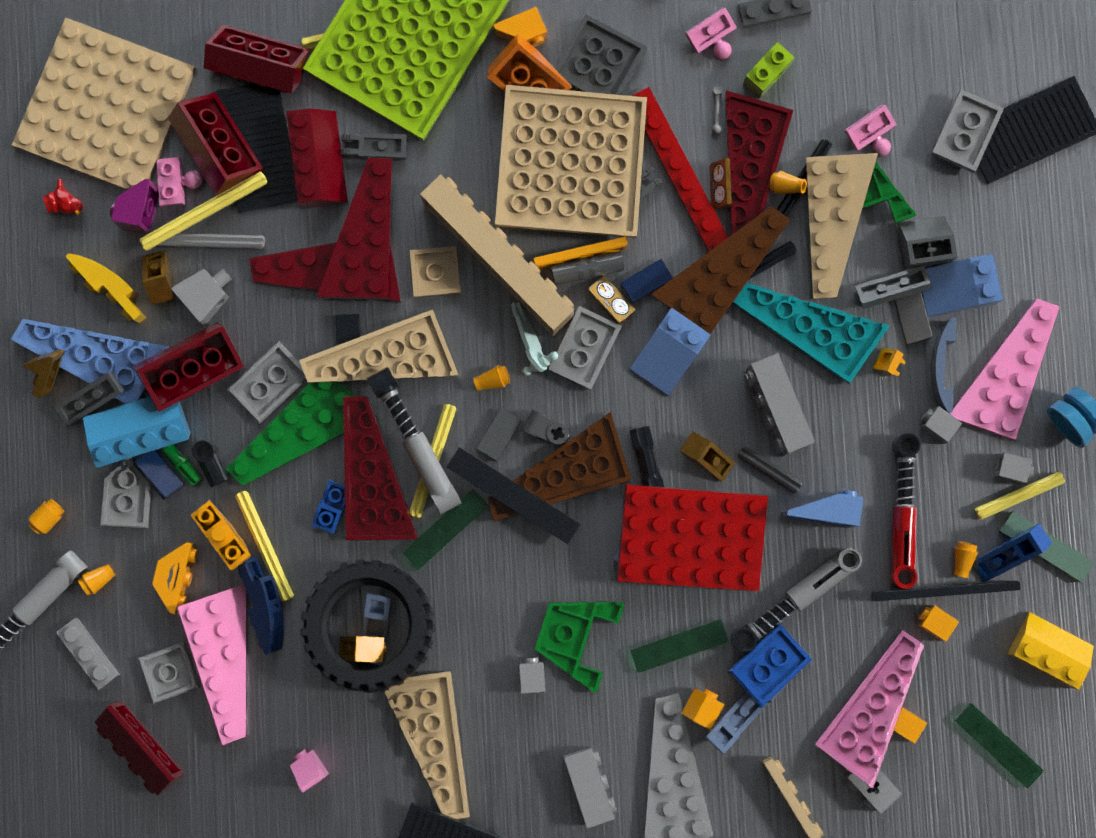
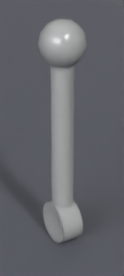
[712,86,722,134]

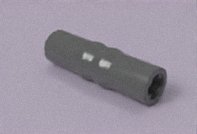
[551,251,624,285]

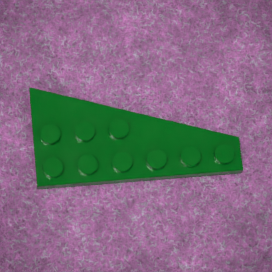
[226,382,377,486]

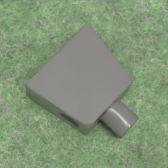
[171,269,232,326]

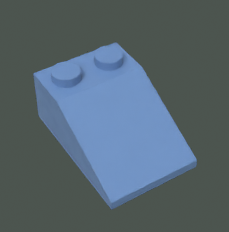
[922,254,1003,317]
[630,308,711,396]
[781,490,863,528]

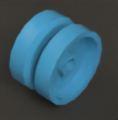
[1047,386,1096,448]

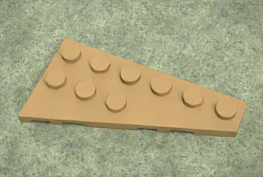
[299,309,459,383]

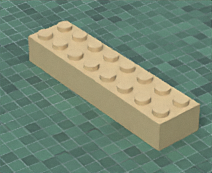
[420,174,574,337]

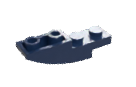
[237,556,284,655]

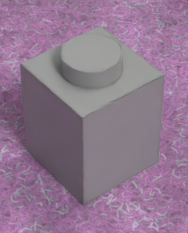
[920,406,962,444]
[993,452,1034,484]
[519,657,546,694]

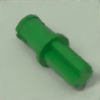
[161,444,202,486]

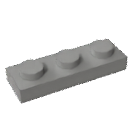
[56,618,120,690]

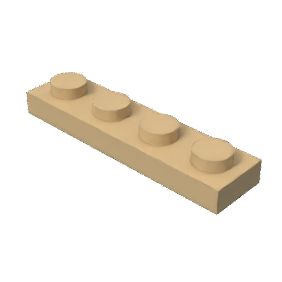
[762,756,824,838]

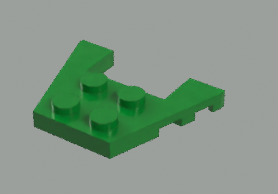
[862,162,916,224]
[535,602,625,693]

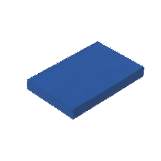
[727,623,812,708]

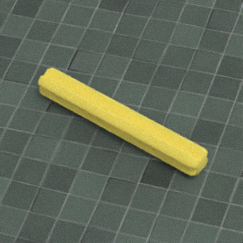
[975,472,1065,520]

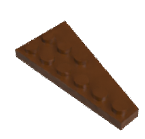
[650,206,791,334]
[487,412,631,522]

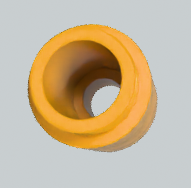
[28,499,65,534]

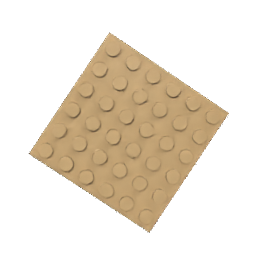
[12,17,196,190]
[495,85,647,238]

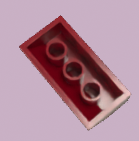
[203,25,310,93]
[168,92,263,195]
[286,108,348,209]
[133,322,244,412]
[94,701,184,796]

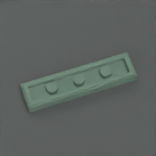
[999,511,1095,583]

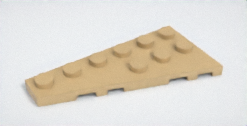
[806,153,878,299]
[384,671,470,819]

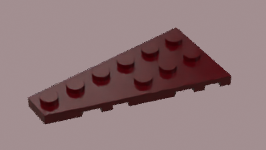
[725,90,794,235]
[316,158,393,300]
[249,242,401,302]
[343,396,418,540]

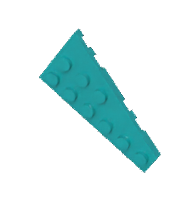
[733,283,890,384]

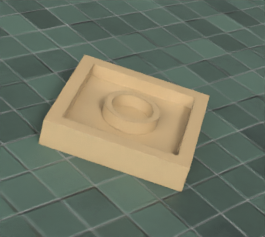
[410,246,461,298]

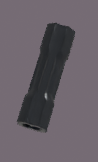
[630,426,664,487]

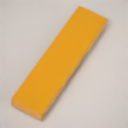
[534,236,628,270]

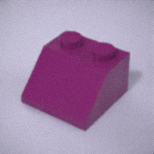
[110,179,159,235]

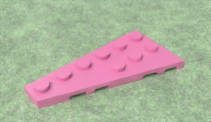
[950,299,1060,440]
[176,584,246,745]
[815,630,924,789]

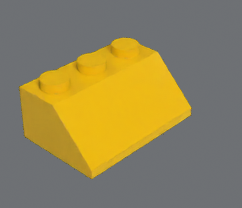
[1007,612,1094,690]

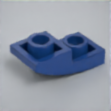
[311,479,345,534]

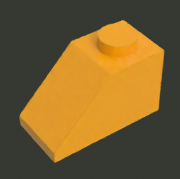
[493,7,547,47]

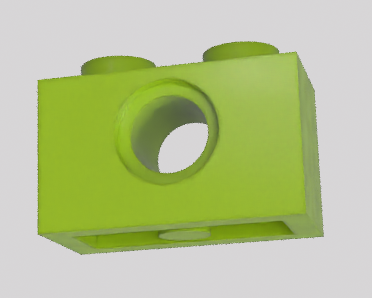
[743,42,795,98]

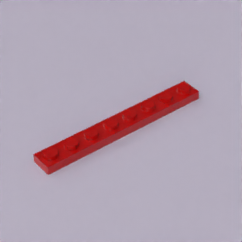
[632,87,728,252]

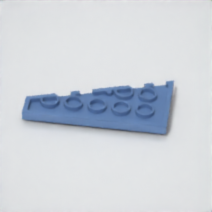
[11,319,169,404]

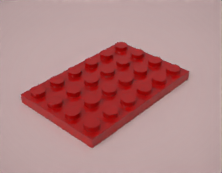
[616,484,768,591]

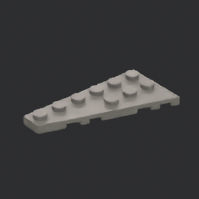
[644,693,714,838]

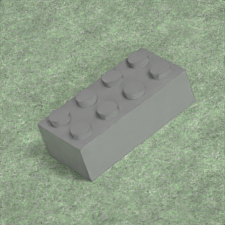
[745,353,815,457]

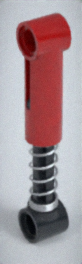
[889,433,921,589]

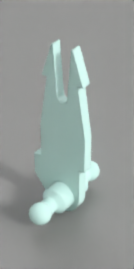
[511,302,558,376]

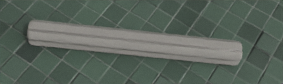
[157,233,265,249]

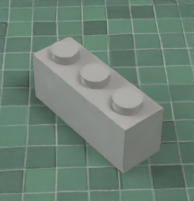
[564,747,618,828]

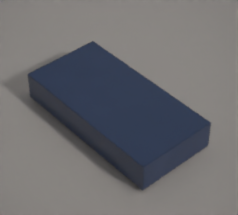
[621,259,673,303]
[133,450,184,500]

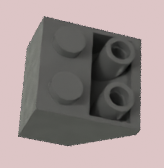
[898,216,958,269]

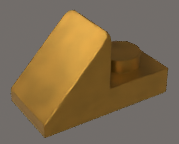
[23,349,65,398]

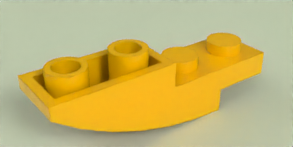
[65,253,146,324]

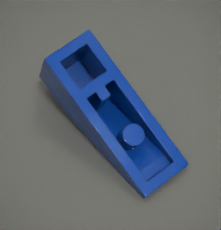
[973,523,1052,583]

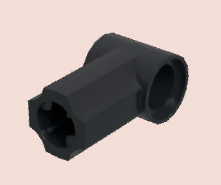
[192,440,230,488]

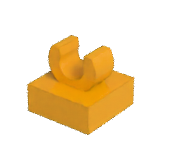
[873,347,905,376]

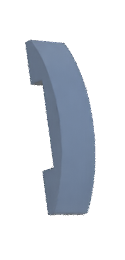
[931,318,957,414]
[357,593,391,667]
[706,684,787,754]

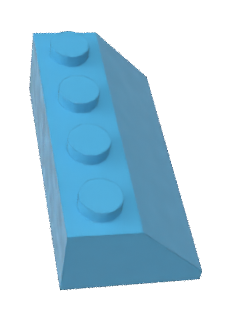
[83,397,191,468]

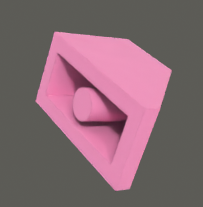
[290,750,329,793]

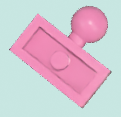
[685,7,737,60]
[844,105,897,157]
[157,157,203,207]

